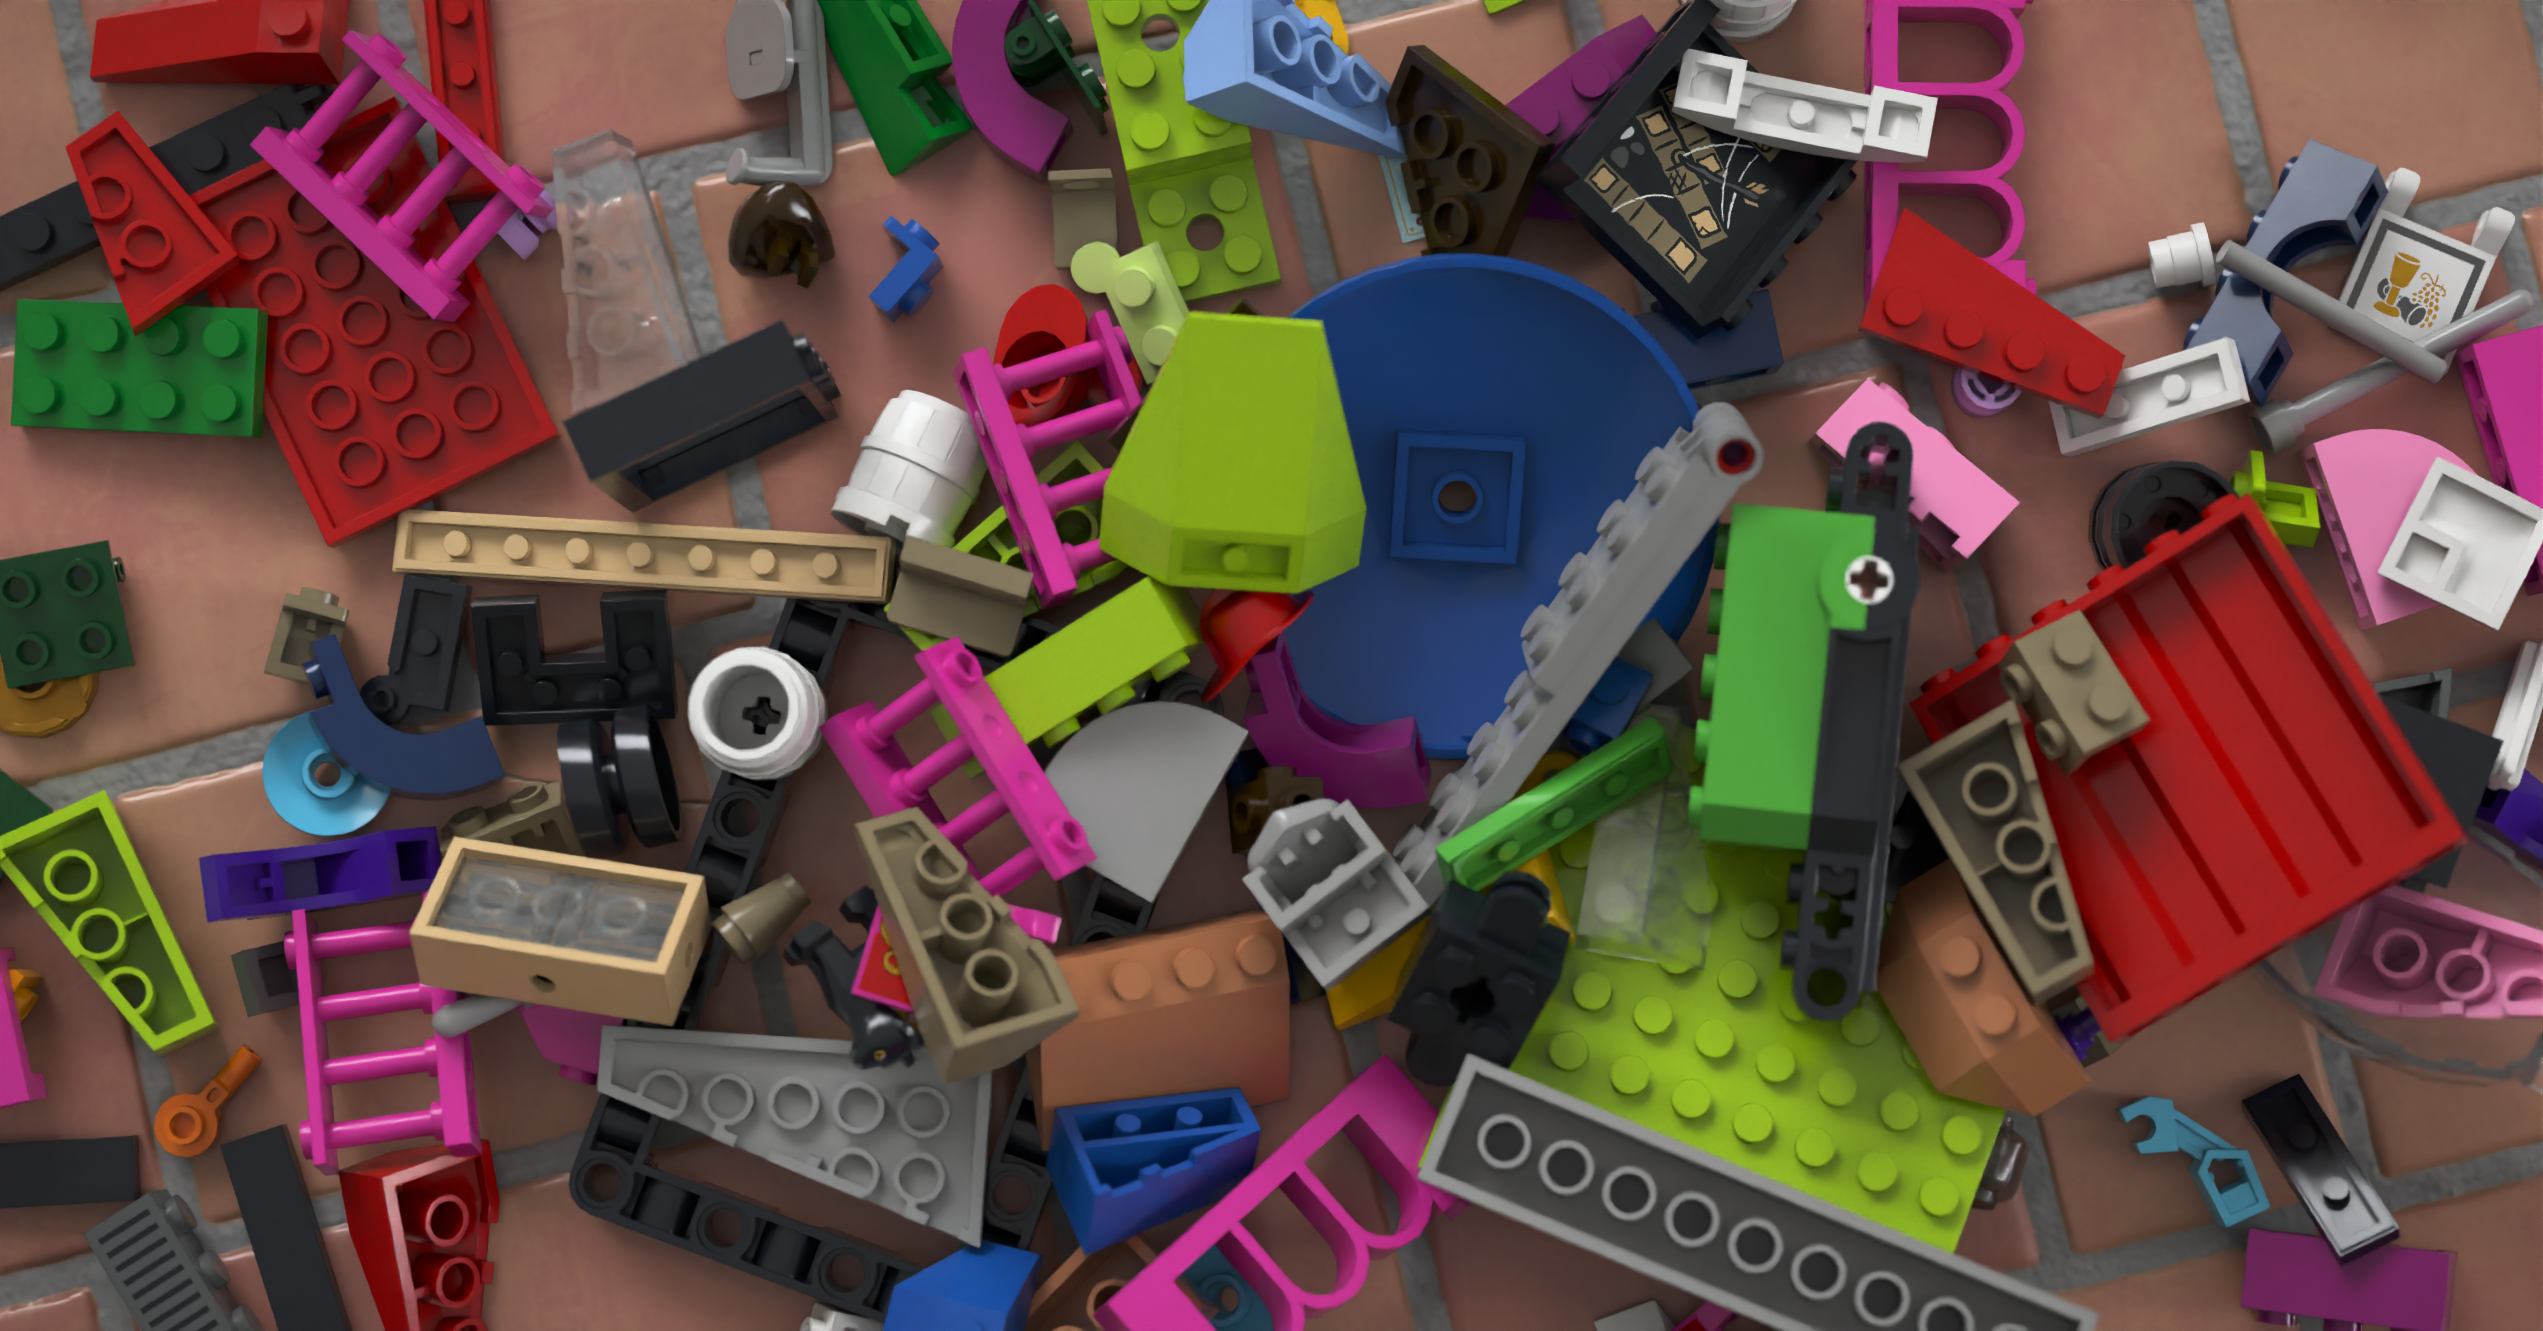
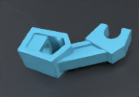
[2116,1096,2271,1228]

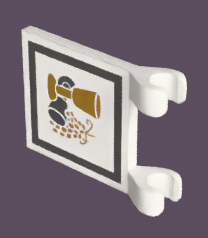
[2326,168,2515,374]

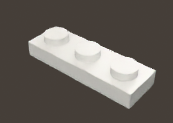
[2049,337,2250,457]

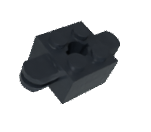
[1387,871,1571,1087]

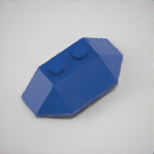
[883,1240,1044,1331]

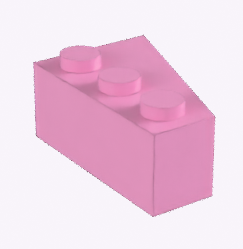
[1808,379,2020,572]

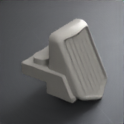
[1242,798,1433,992]

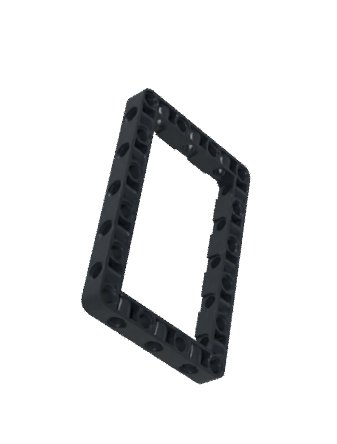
[569,566,1225,1324]

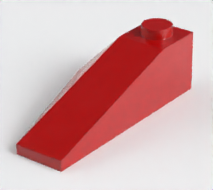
[90,0,350,85]
[339,1139,500,1331]

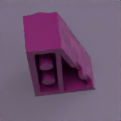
[2241,1228,2457,1331]

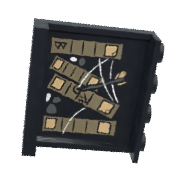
[1534,0,1858,339]

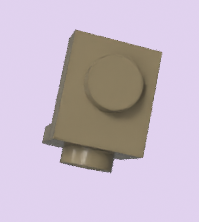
[264,587,350,686]

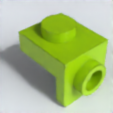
[2228,450,2320,548]

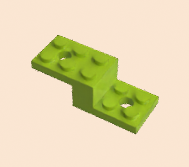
[1087,0,1281,305]

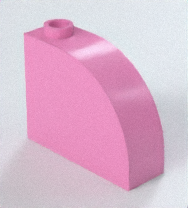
[2298,429,2478,631]

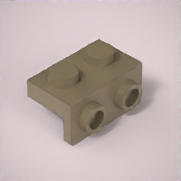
[1998,609,2150,775]

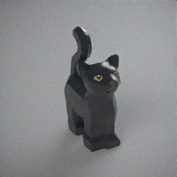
[783,885,925,1070]

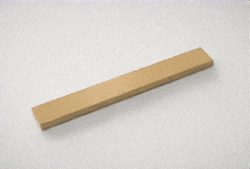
[392,509,896,604]

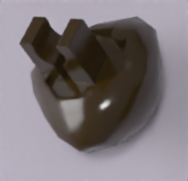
[728,181,835,288]

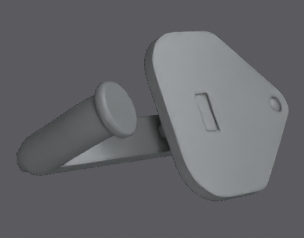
[726,0,833,186]

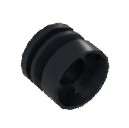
[2088,461,2239,571]

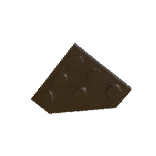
[1385,45,1556,258]

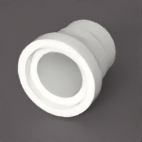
[2147,222,2216,289]

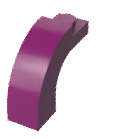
[952,0,1073,185]
[1243,630,1432,809]

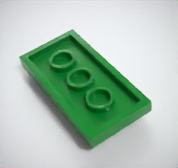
[11,299,268,438]

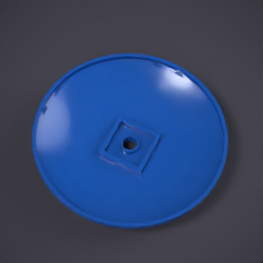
[1212,254,1719,759]

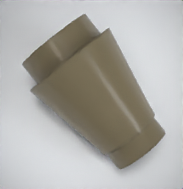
[711,872,811,964]

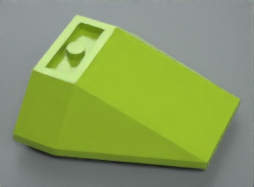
[1099,312,1366,594]

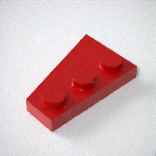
[65,111,240,337]

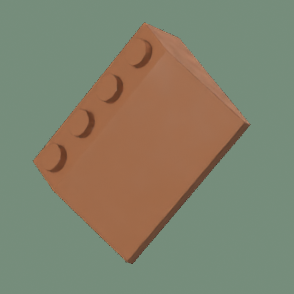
[1025,909,1290,1151]

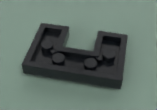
[471,590,678,726]

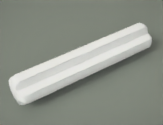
[2487,640,2543,791]

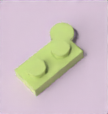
[1070,241,1189,385]

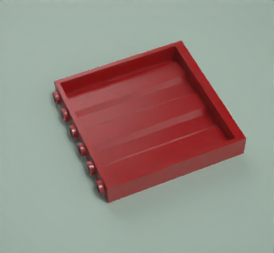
[1909,494,2470,1043]

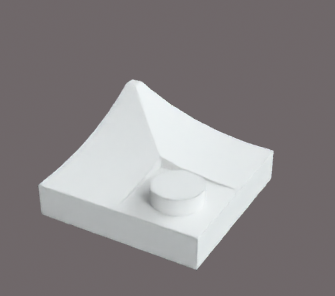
[2376,456,2543,631]

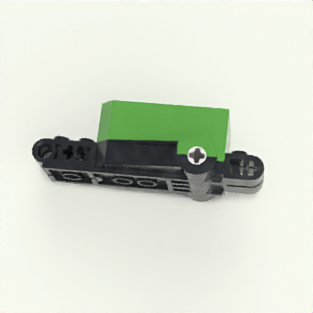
[1687,422,1921,1021]

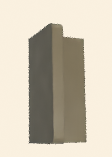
[887,535,1034,658]

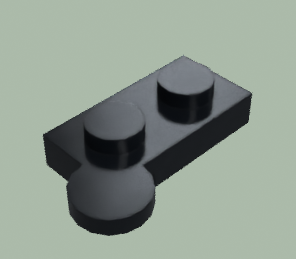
[359,574,472,726]

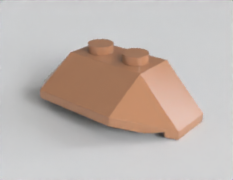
[1875,858,2092,1116]

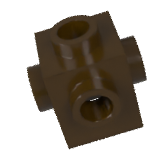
[1227,766,1324,854]

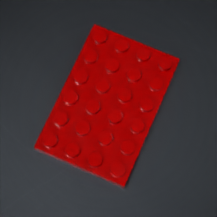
[189,96,562,548]

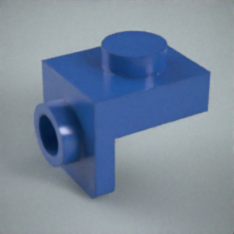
[868,216,943,323]
[1560,656,1653,756]

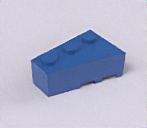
[1046,1087,1261,1256]

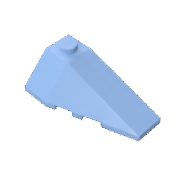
[1183,0,1405,158]

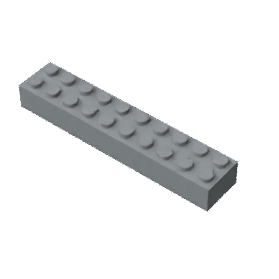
[1417,1054,2100,1331]

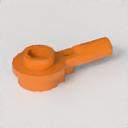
[154,1044,263,1157]

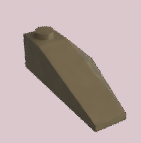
[854,806,1079,1086]

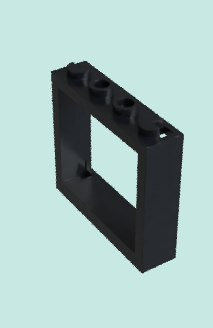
[562,320,841,512]

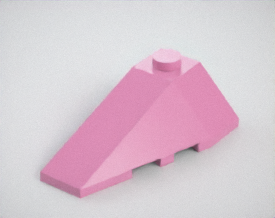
[2313,885,2543,1019]

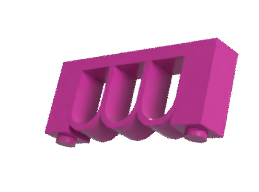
[1864,0,2037,311]
[1092,1054,1472,1331]

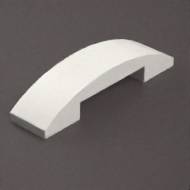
[1672,49,1938,163]

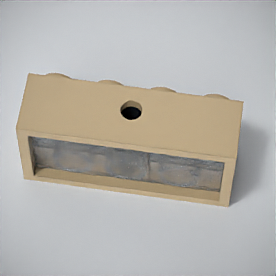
[409,837,712,1026]

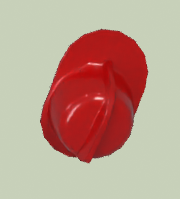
[993,284,1089,428]
[1200,588,1315,703]

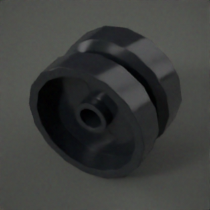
[557,704,683,860]

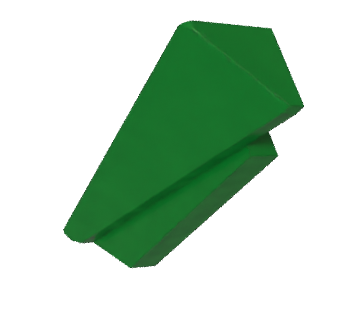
[817,0,973,176]

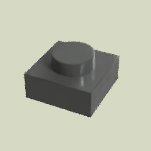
[231,941,300,1017]

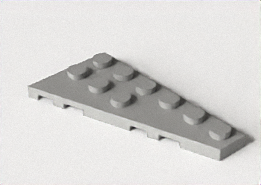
[597,1025,994,1248]

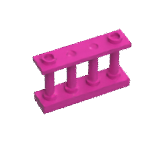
[250,30,554,322]
[952,309,1141,611]
[819,636,1097,897]
[284,892,482,1176]

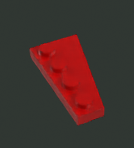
[1858,207,2125,419]

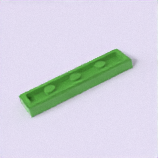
[1435,717,1672,892]

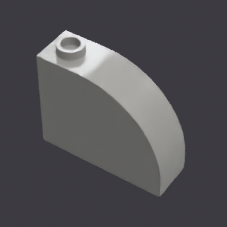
[1015,702,1249,904]

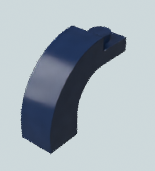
[302,634,506,800]

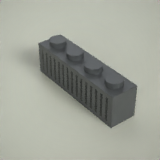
[83,1189,263,1331]

